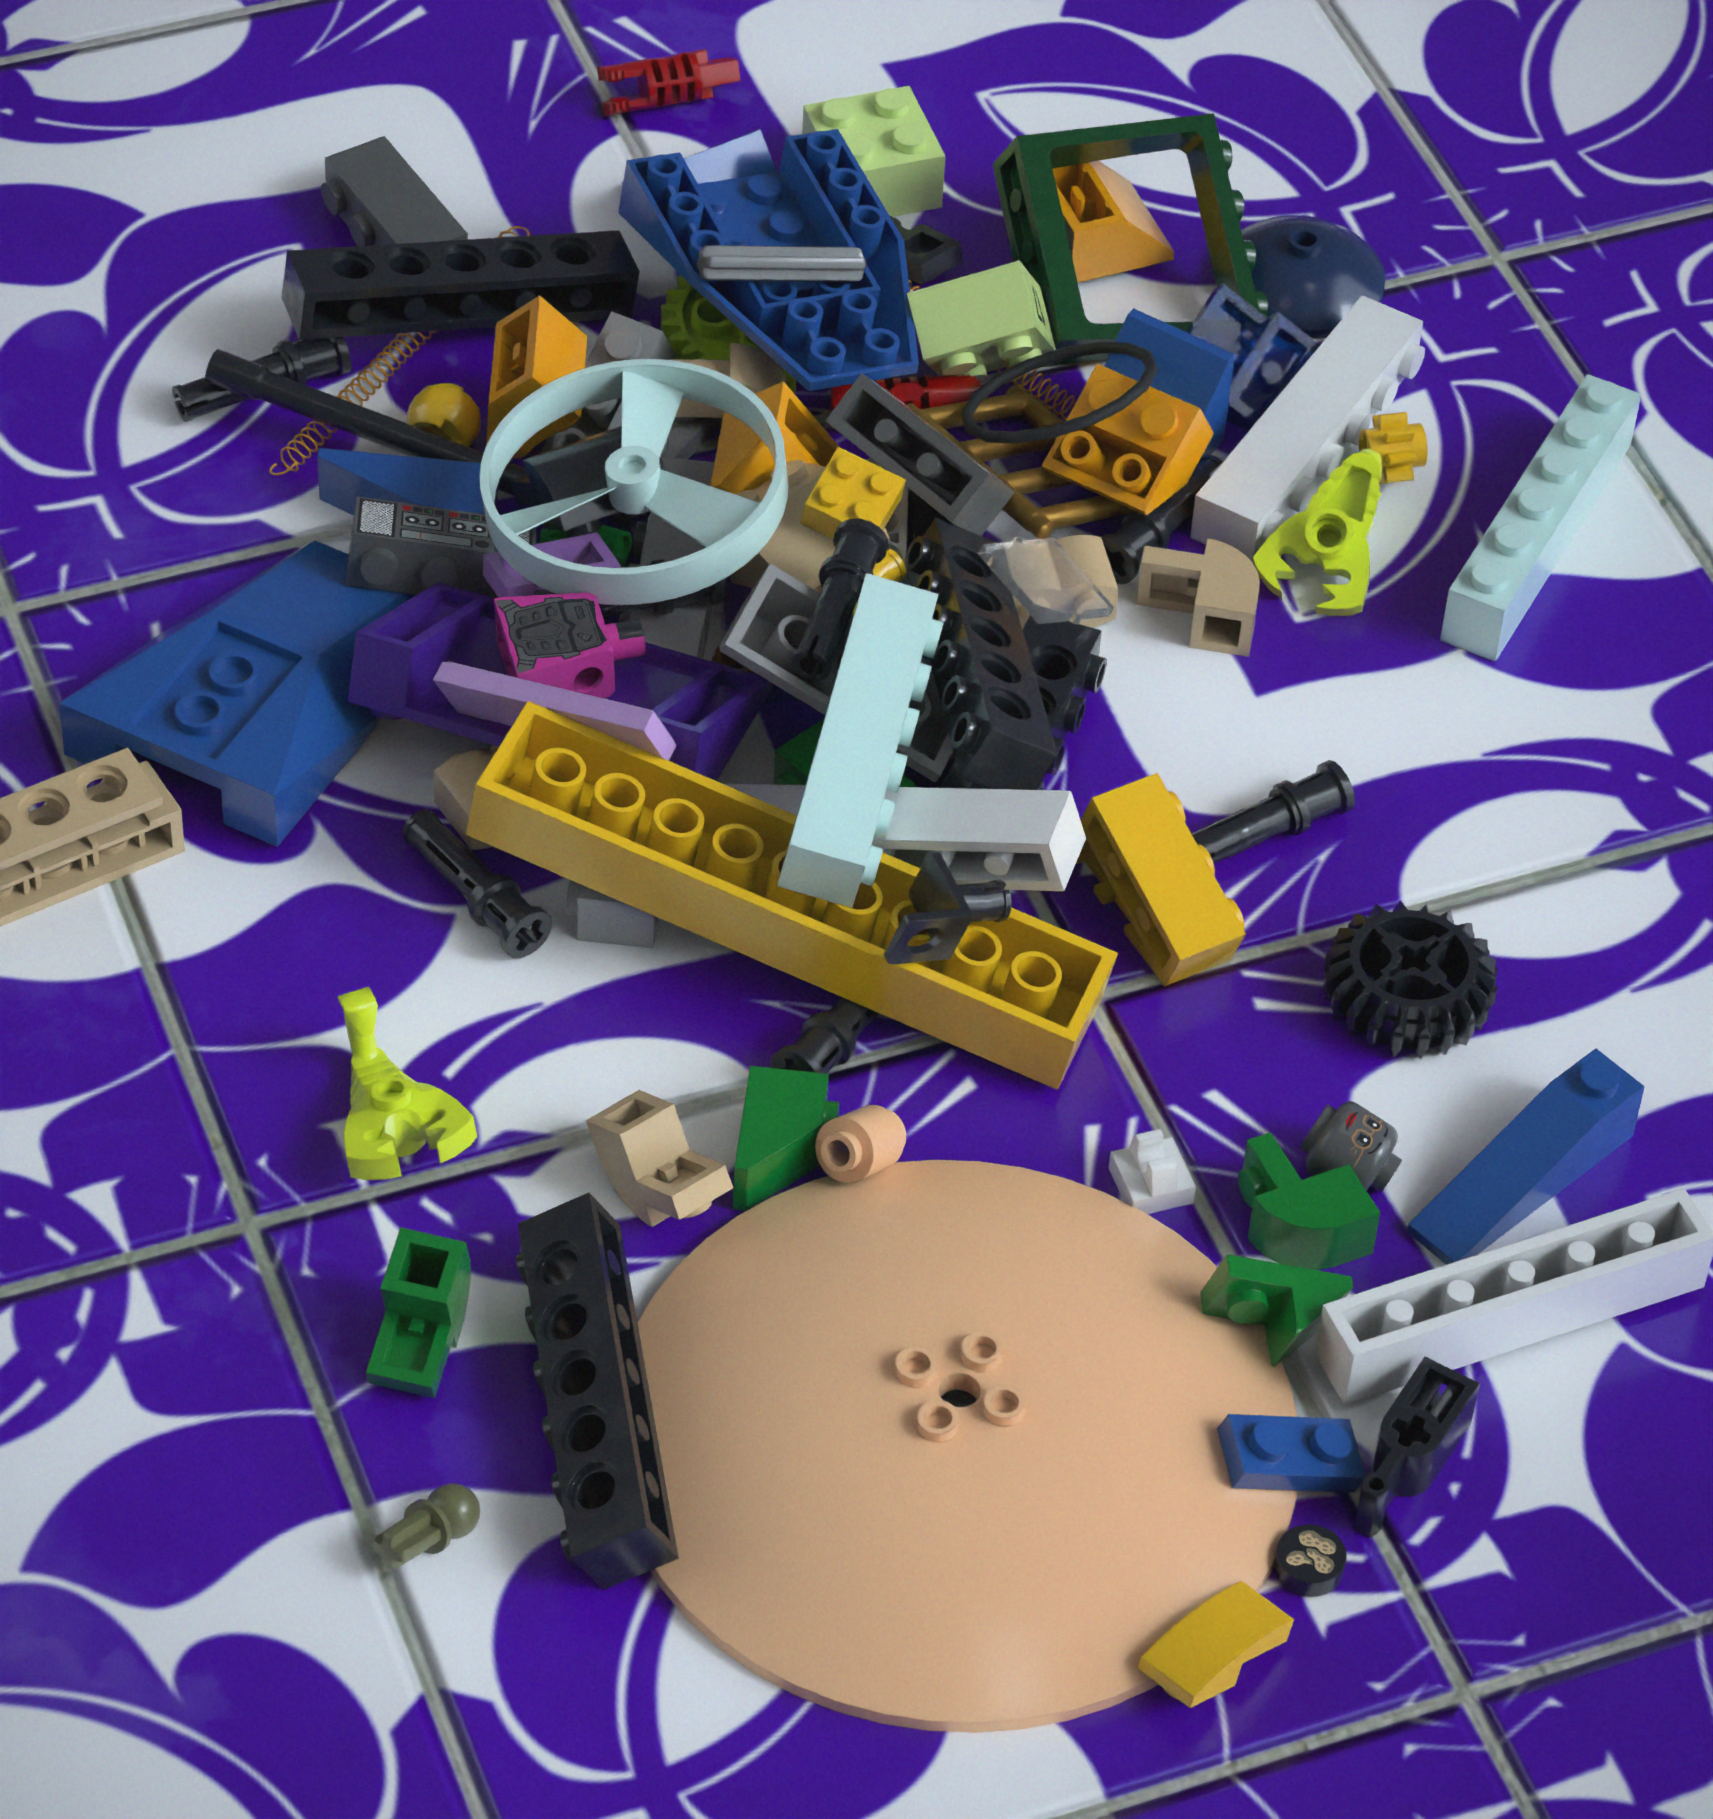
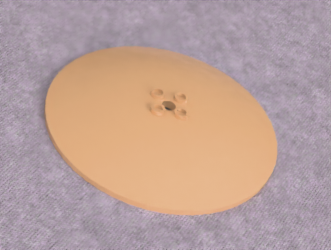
[637,1160,1297,1733]

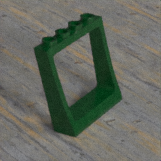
[992,113,1268,367]

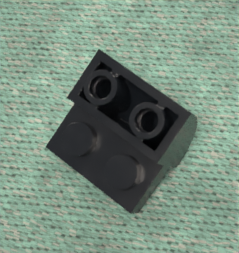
[510,426,666,538]

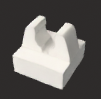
[1109,1129,1196,1214]

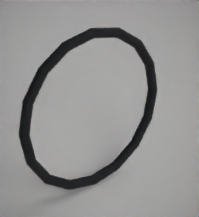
[961,342,1158,444]

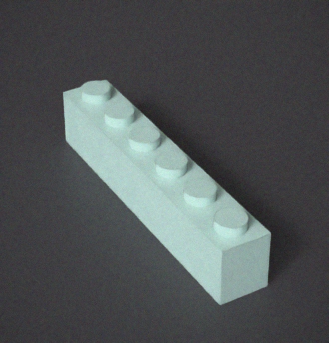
[1440,374,1641,662]
[777,573,943,908]

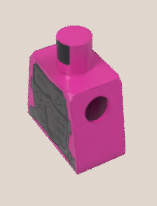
[494,592,646,698]

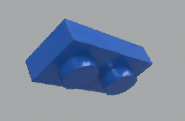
[1217,1414,1366,1493]

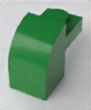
[1238,1132,1380,1270]
[366,1227,471,1399]

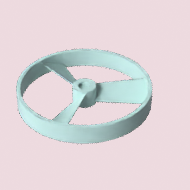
[479,359,789,605]

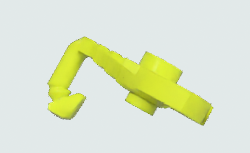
[1253,448,1382,616]
[338,986,477,1180]

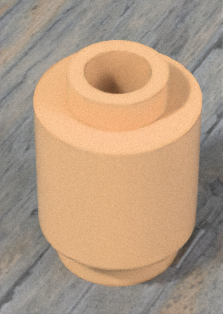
[815,1105,906,1183]

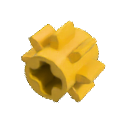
[1358,412,1428,484]

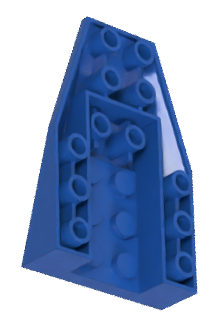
[618,129,919,391]
[59,540,416,847]

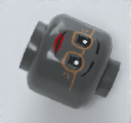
[1299,1101,1402,1193]

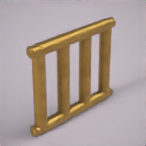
[907,385,1133,540]

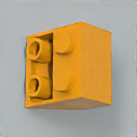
[1053,161,1174,282]
[486,295,587,462]
[1042,364,1214,516]
[710,381,839,494]

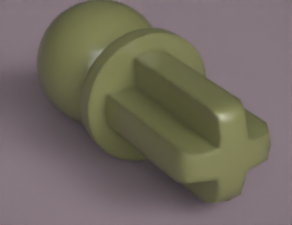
[373,1483,481,1569]

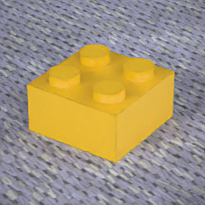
[800,447,906,539]

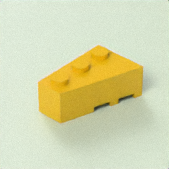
[1076,773,1246,986]

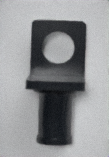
[884,852,1012,964]

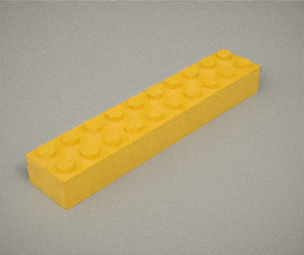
[465,701,1118,1090]

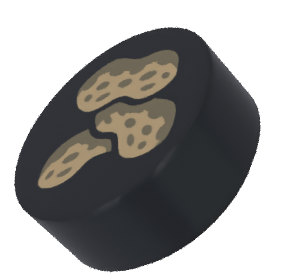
[1274,1524,1347,1597]

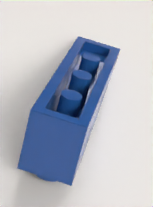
[1407,1048,1645,1265]

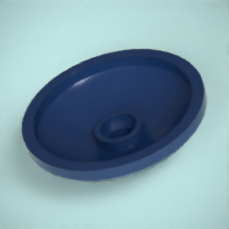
[1216,215,1386,339]

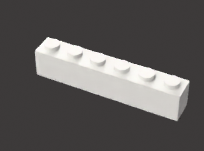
[1190,295,1425,563]
[722,783,1086,891]
[1314,1188,1713,1405]

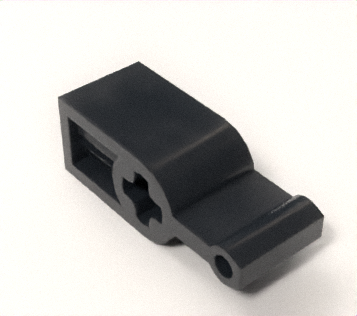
[1354,1356,1480,1538]

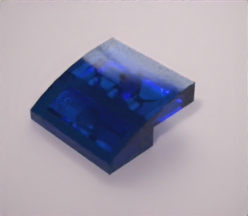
[1187,283,1320,431]

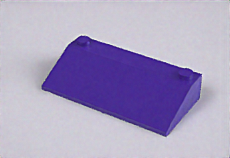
[348,582,773,781]

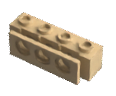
[0,748,185,927]

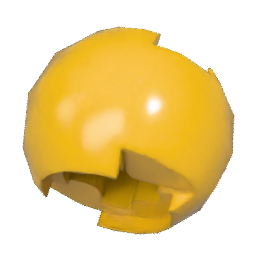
[407,383,481,447]

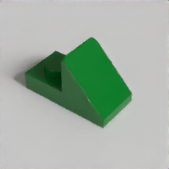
[1200,1254,1353,1367]

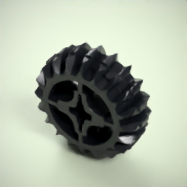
[1323,900,1498,1060]

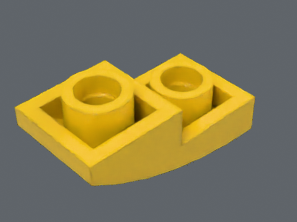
[1138,1580,1294,1708]

